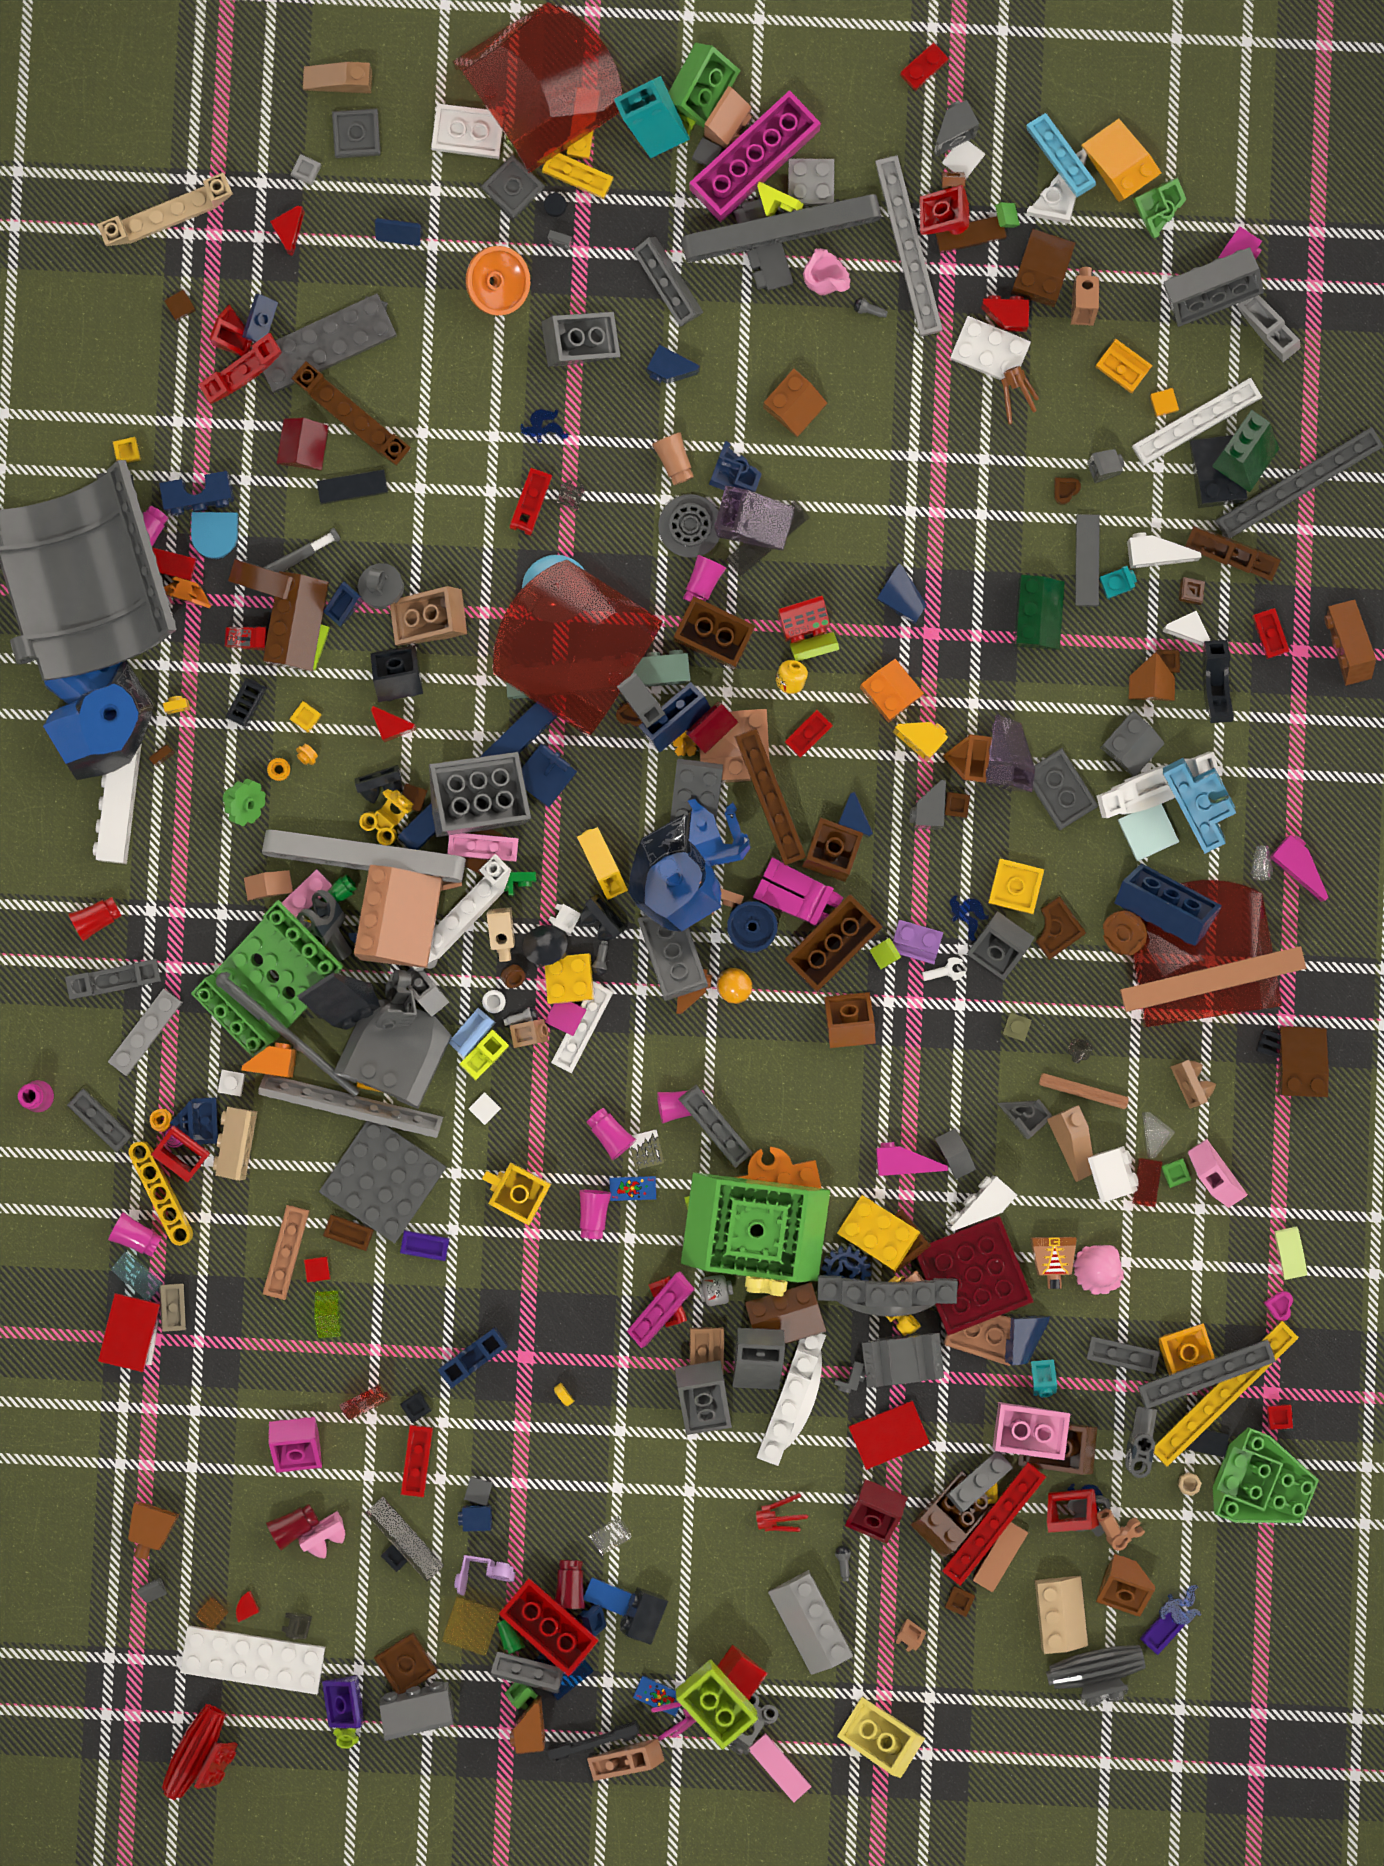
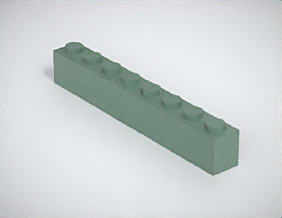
[505,650,690,700]

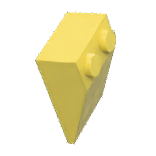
[837,1697,925,1778]

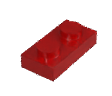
[900,42,949,91]
[1252,608,1290,659]
[784,710,833,758]

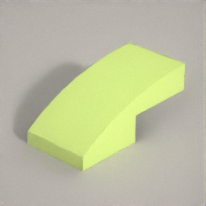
[1274,1227,1307,1280]

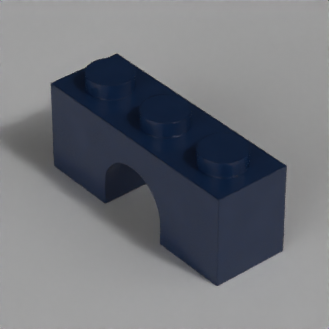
[159,471,235,516]
[438,1327,509,1389]

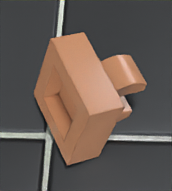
[896,1619,926,1651]

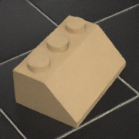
[213,1107,257,1181]
[1035,1576,1088,1654]

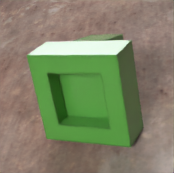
[504,1682,538,1710]

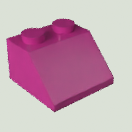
[269,1417,322,1473]

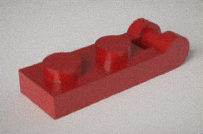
[510,468,553,536]

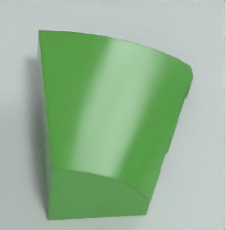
[1132,178,1186,238]

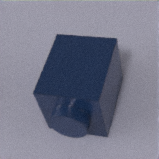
[458,1505,492,1532]

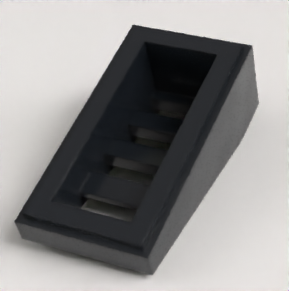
[225,678,267,729]

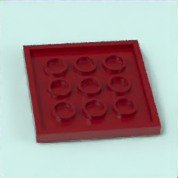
[917,1216,1034,1336]

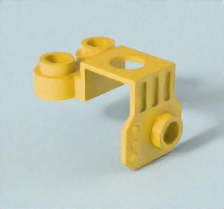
[359,789,414,846]
[886,1275,921,1336]

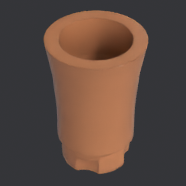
[652,432,694,485]

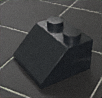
[370,645,423,702]

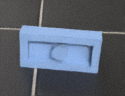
[449,1008,496,1057]

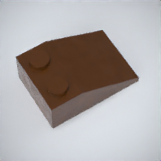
[1011,229,1076,308]
[1277,1026,1329,1097]
[1018,1424,1097,1475]

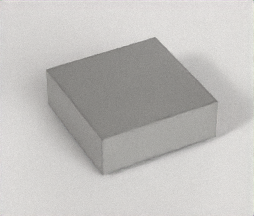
[291,154,322,186]

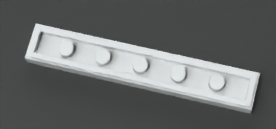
[1132,378,1262,466]

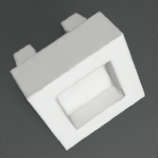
[549,904,581,934]

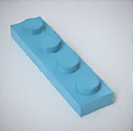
[1027,113,1096,198]

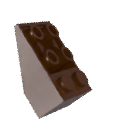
[910,1471,995,1557]

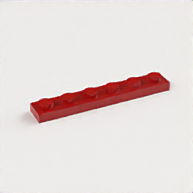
[942,1462,1046,1586]

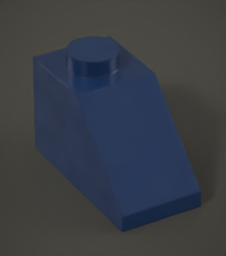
[646,345,700,384]

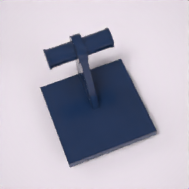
[522,744,577,808]

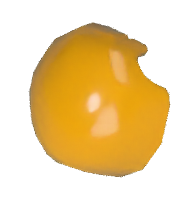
[716,968,752,1004]

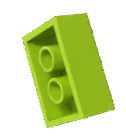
[675,1659,758,1749]

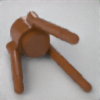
[1001,366,1039,424]

